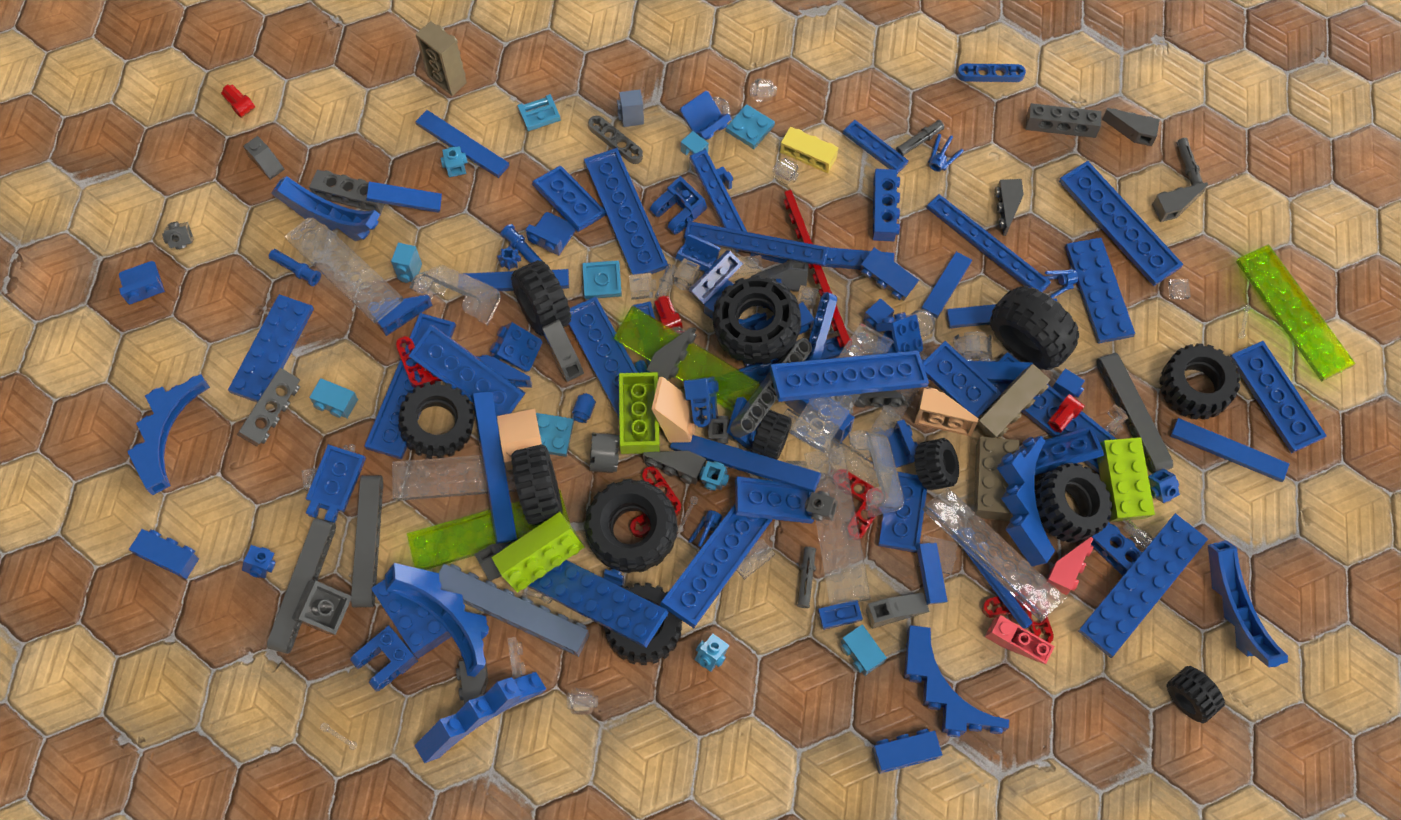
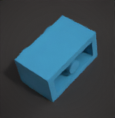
[391,242,422,283]
[309,378,358,419]
[841,624,887,676]

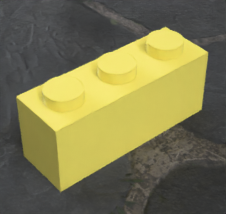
[780,127,838,173]

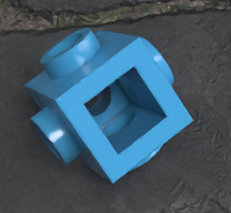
[441,146,468,177]
[700,461,729,491]
[695,634,729,672]

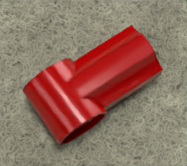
[221,84,255,118]
[654,296,683,334]
[1048,394,1085,433]

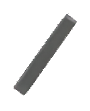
[588,115,643,164]

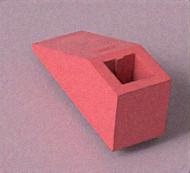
[1044,537,1094,595]
[985,615,1055,664]

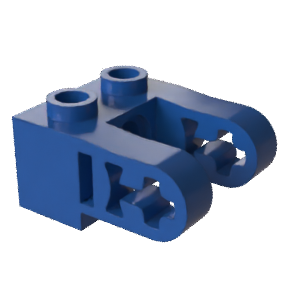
[650,176,707,235]
[684,377,719,427]
[350,626,418,692]

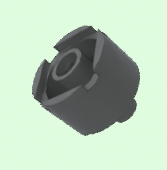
[590,432,620,473]

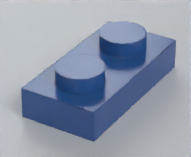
[818,600,863,630]

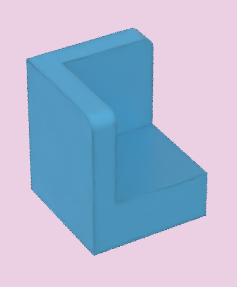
[681,131,709,155]

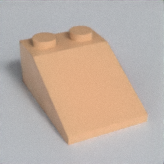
[652,377,699,443]
[914,388,978,436]
[497,409,542,470]

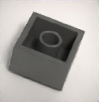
[292,581,352,635]

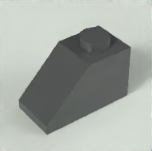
[243,136,285,180]

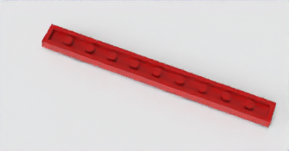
[783,189,853,353]

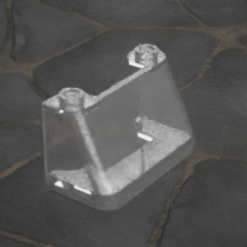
[409,265,501,325]
[849,430,904,518]

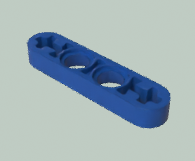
[957,63,1026,82]
[805,292,837,361]

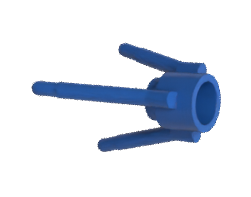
[928,134,964,172]
[1044,269,1078,298]
[688,510,722,547]

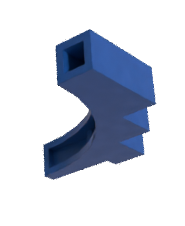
[271,176,381,241]
[127,374,210,495]
[997,436,1055,567]
[1208,540,1288,667]
[385,563,489,677]
[904,625,1009,737]
[414,672,546,764]

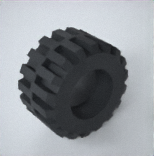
[751,409,792,460]
[914,438,959,490]
[1166,666,1225,724]

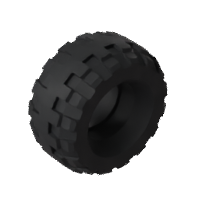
[713,275,801,365]
[990,286,1079,370]
[584,479,678,573]

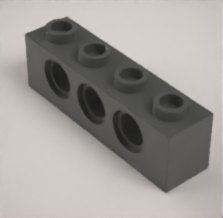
[1025,103,1102,138]
[309,170,385,214]
[237,368,300,447]

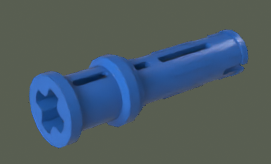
[500,224,542,263]
[269,249,321,286]

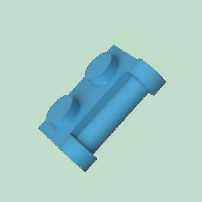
[517,94,561,131]

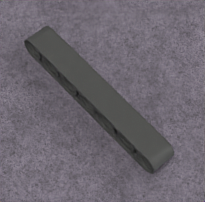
[730,338,812,438]
[1096,352,1173,474]
[351,475,384,608]
[267,518,336,654]

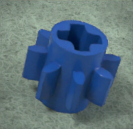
[497,246,521,270]

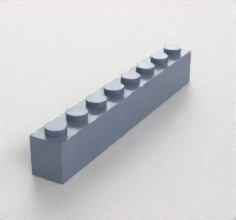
[439,564,589,657]

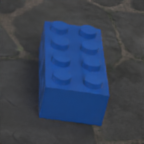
[371,579,452,659]

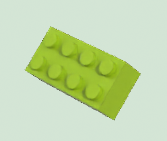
[619,372,660,454]
[1097,438,1155,522]
[491,512,585,592]

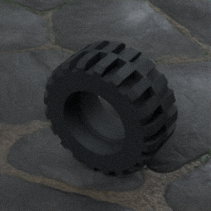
[511,260,571,336]
[1160,343,1241,420]
[398,381,474,459]
[511,444,563,525]
[1035,463,1112,543]
[604,583,682,665]

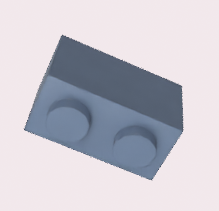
[617,90,644,127]

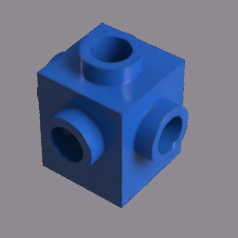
[1148,468,1180,503]
[242,545,276,579]

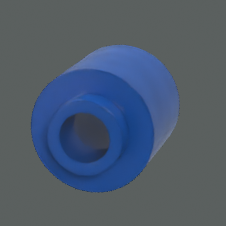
[572,393,596,423]

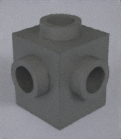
[162,221,194,249]
[708,416,735,444]
[805,491,838,521]

